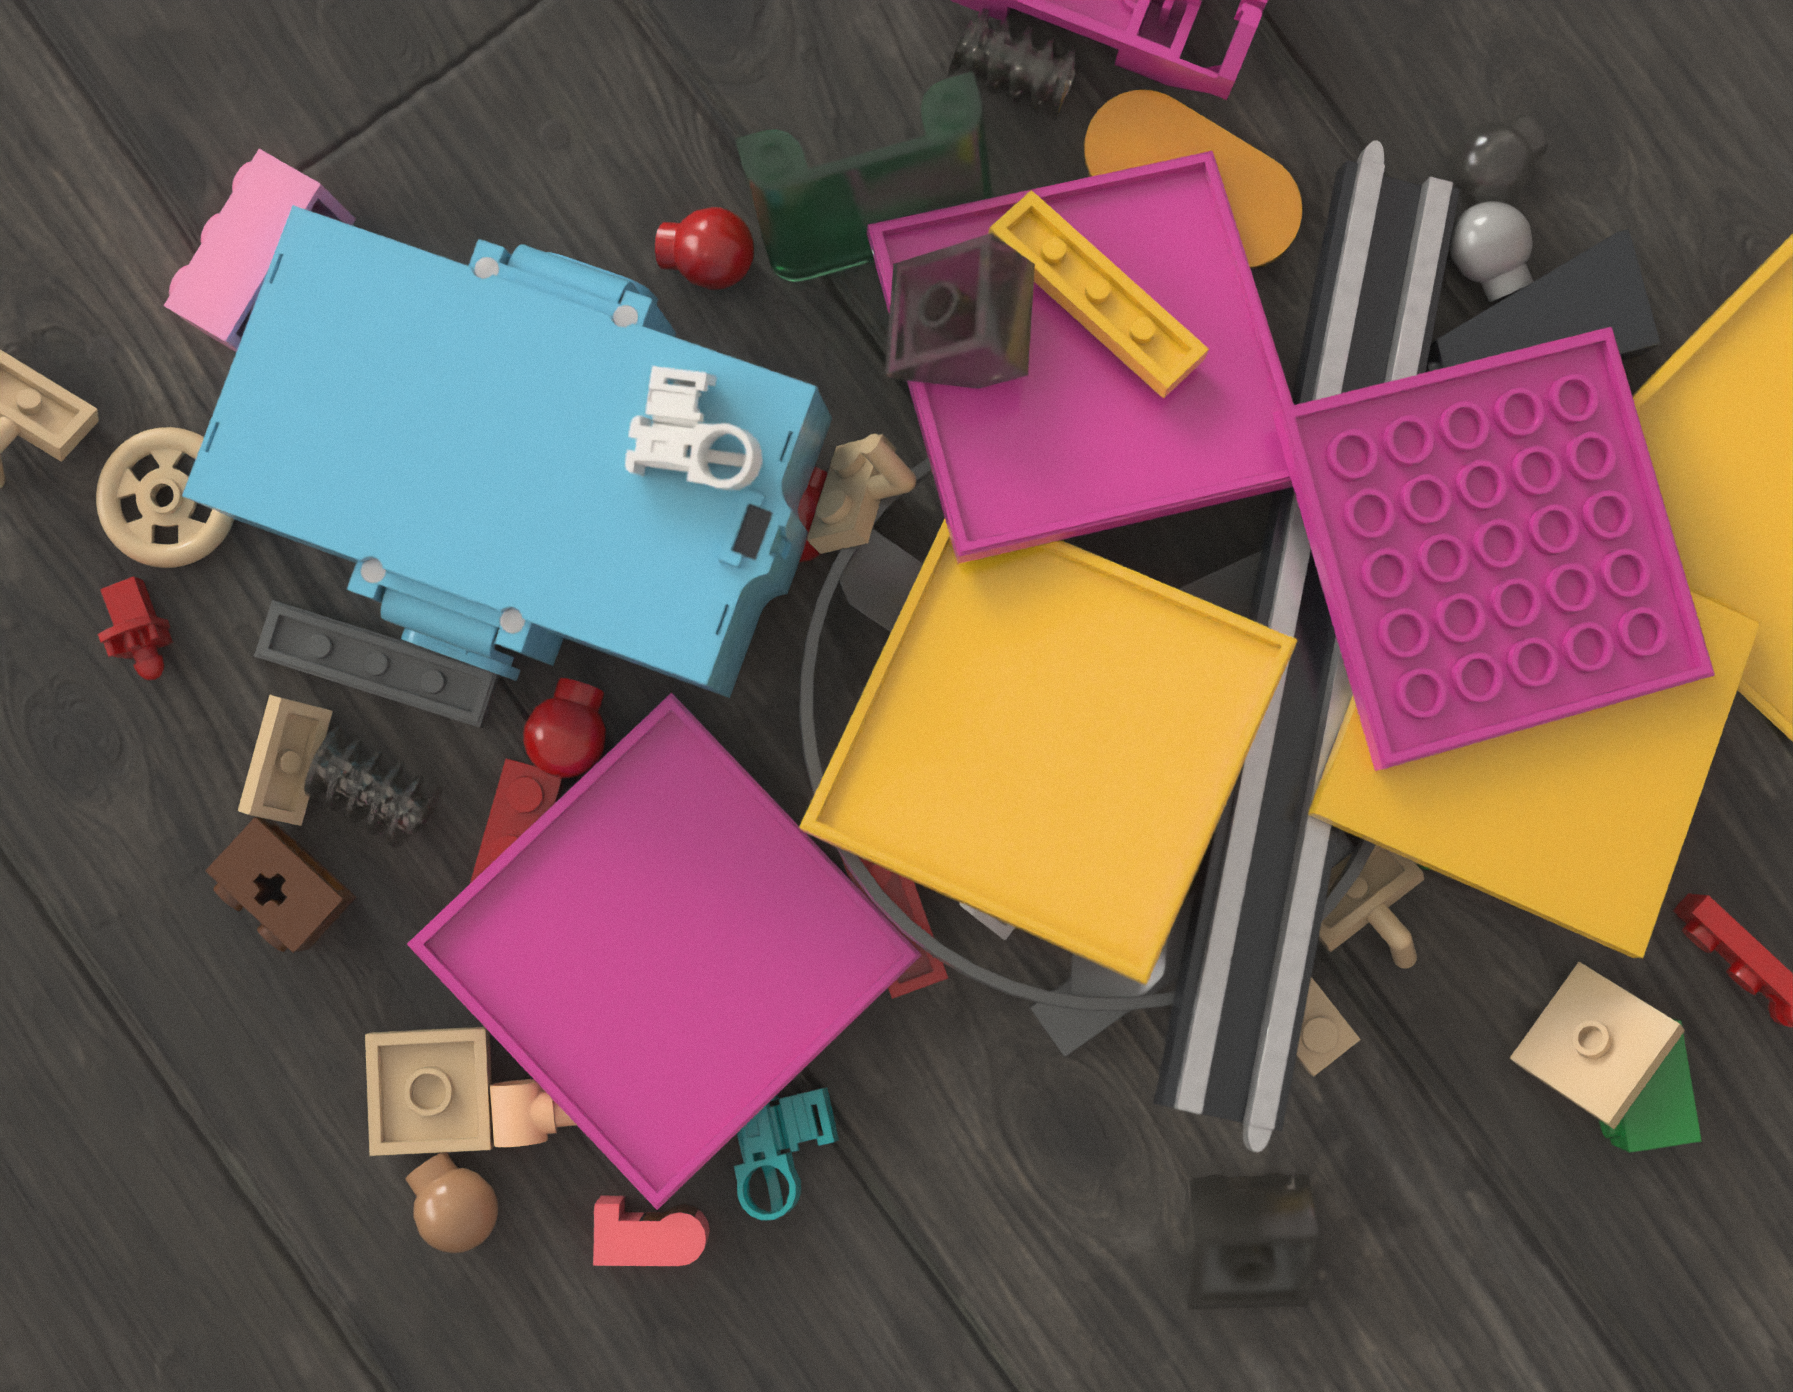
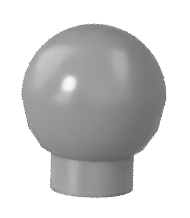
[1449,201,1534,302]

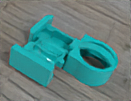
[734,1087,839,1220]

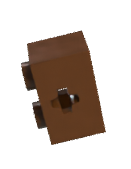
[205,817,357,953]

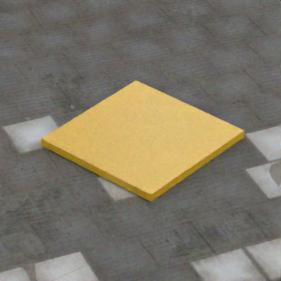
[1632,234,1793,741]
[799,519,1298,986]
[1307,591,1760,958]

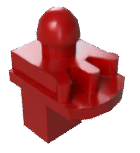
[98,576,173,681]

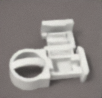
[625,366,762,491]

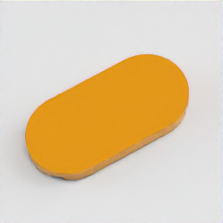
[1084,90,1302,269]

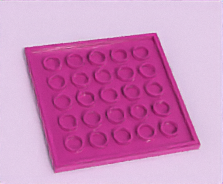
[1272,327,1715,771]

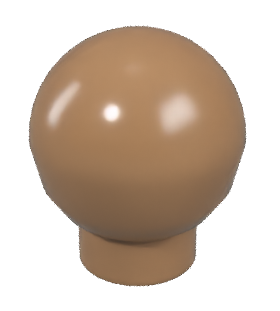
[405,1152,498,1253]

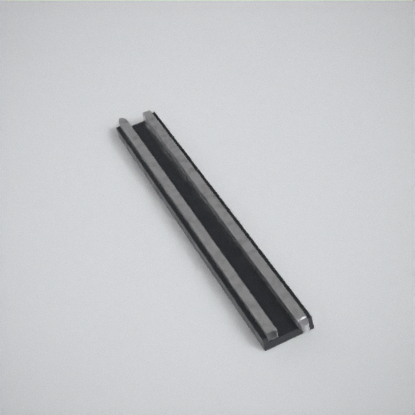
[1153,140,1460,1152]

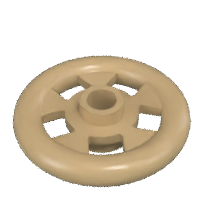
[96,427,235,568]

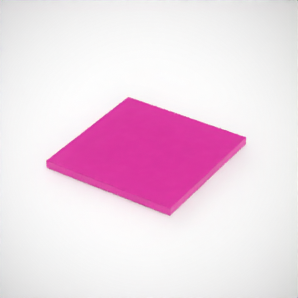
[867,151,1294,564]
[407,693,921,1210]

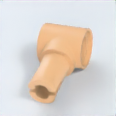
[489,1079,577,1147]

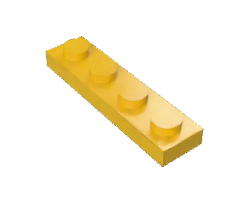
[987,190,1209,399]

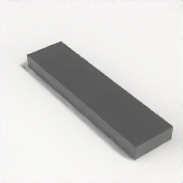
[254,600,500,728]

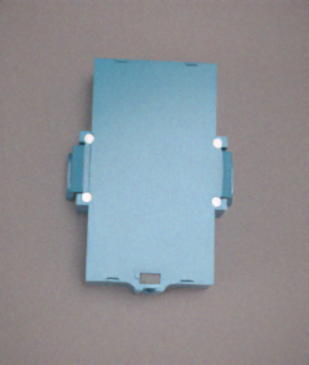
[182,205,832,698]

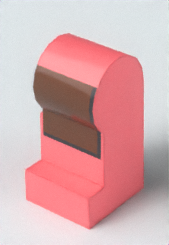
[593,1195,710,1266]

